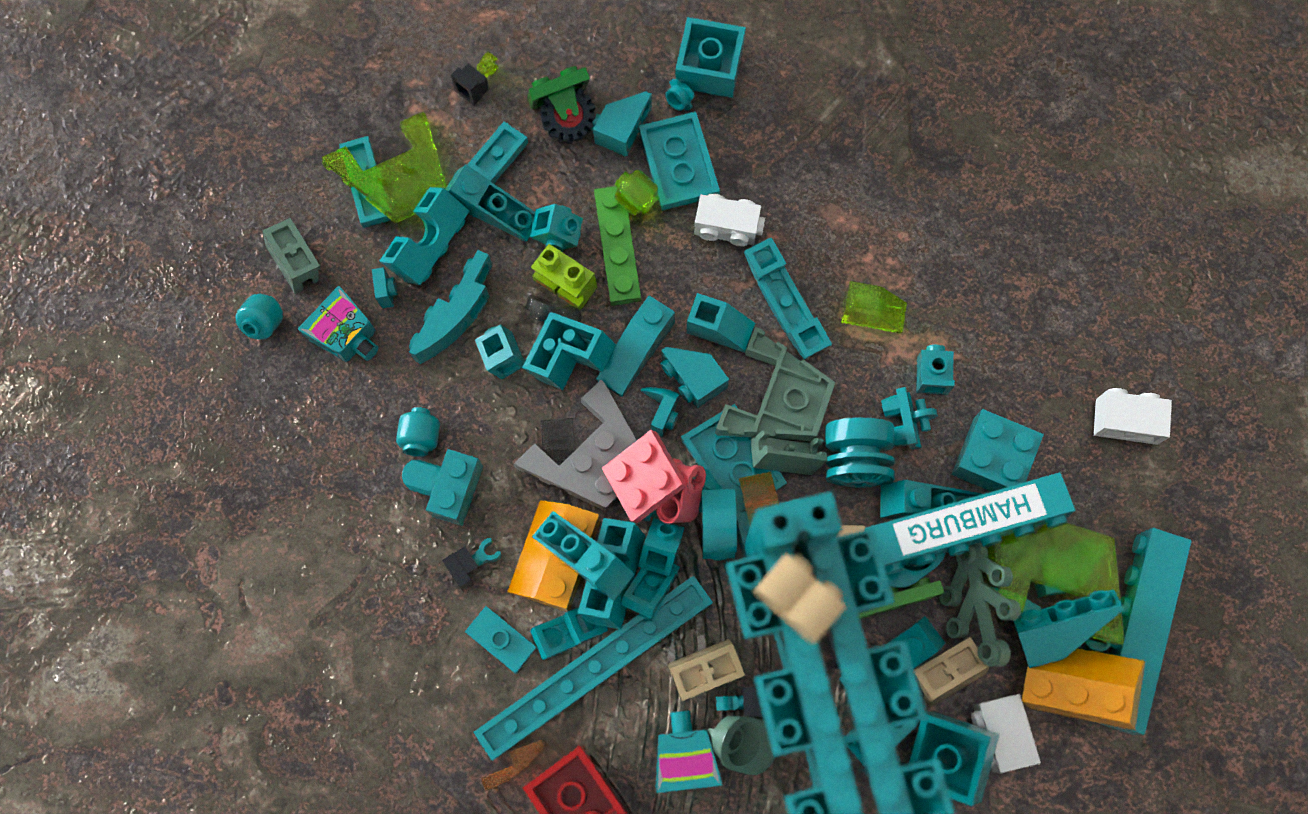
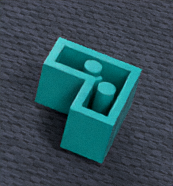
[522,312,616,390]

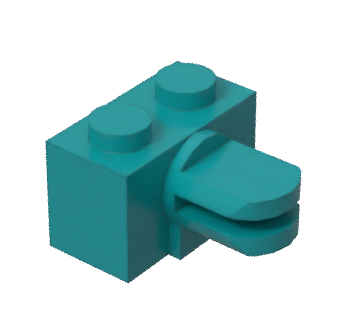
[402,449,484,526]

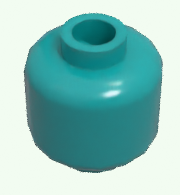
[235,294,283,340]
[396,407,440,457]

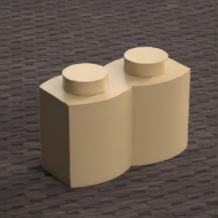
[753,554,847,645]

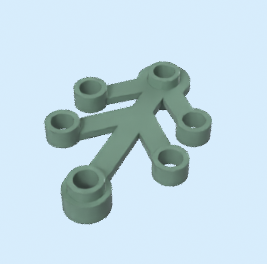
[939,543,1021,667]

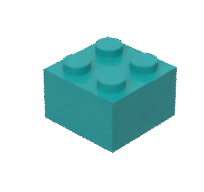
[675,17,746,98]
[951,409,1044,492]
[909,711,1000,806]

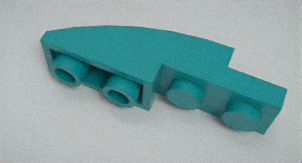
[409,250,493,364]

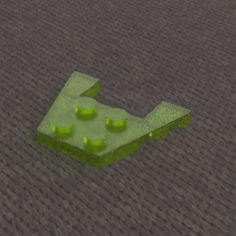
[321,111,447,223]
[997,523,1124,646]

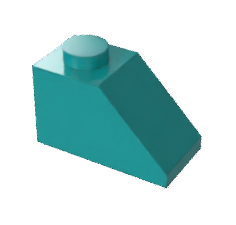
[591,92,652,157]

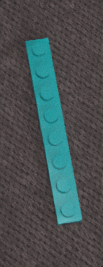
[473,575,713,761]

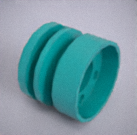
[825,417,895,488]

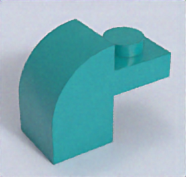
[702,489,737,561]

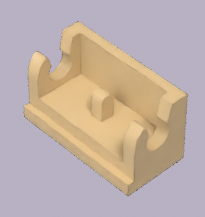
[914,637,990,708]
[667,639,745,701]

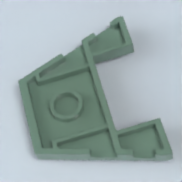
[715,327,835,441]

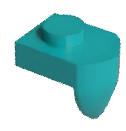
[641,387,680,437]

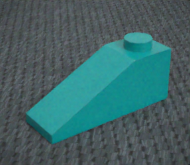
[596,295,675,397]

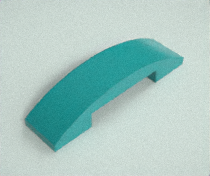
[744,237,832,360]

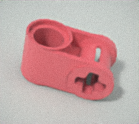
[656,458,706,524]

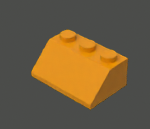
[507,500,601,612]
[1022,648,1145,730]

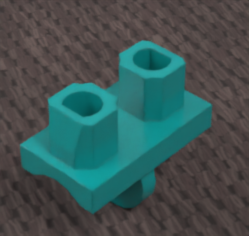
[881,387,938,450]

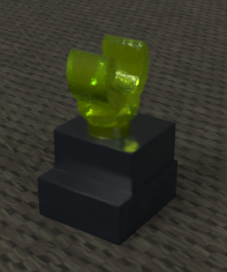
[451,51,499,106]

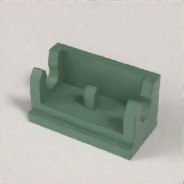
[262,218,321,294]
[751,431,827,475]

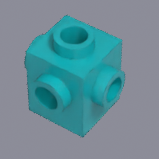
[530,204,583,252]

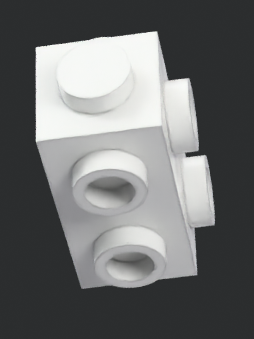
[694,194,765,246]

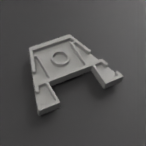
[514,380,637,511]

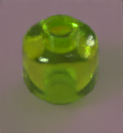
[614,170,660,215]

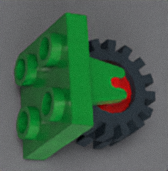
[527,66,596,143]

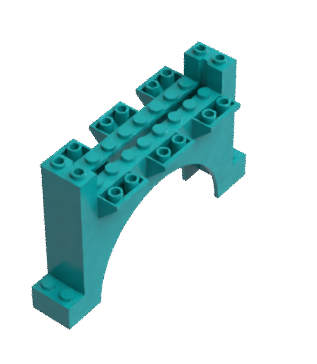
[726,492,954,814]

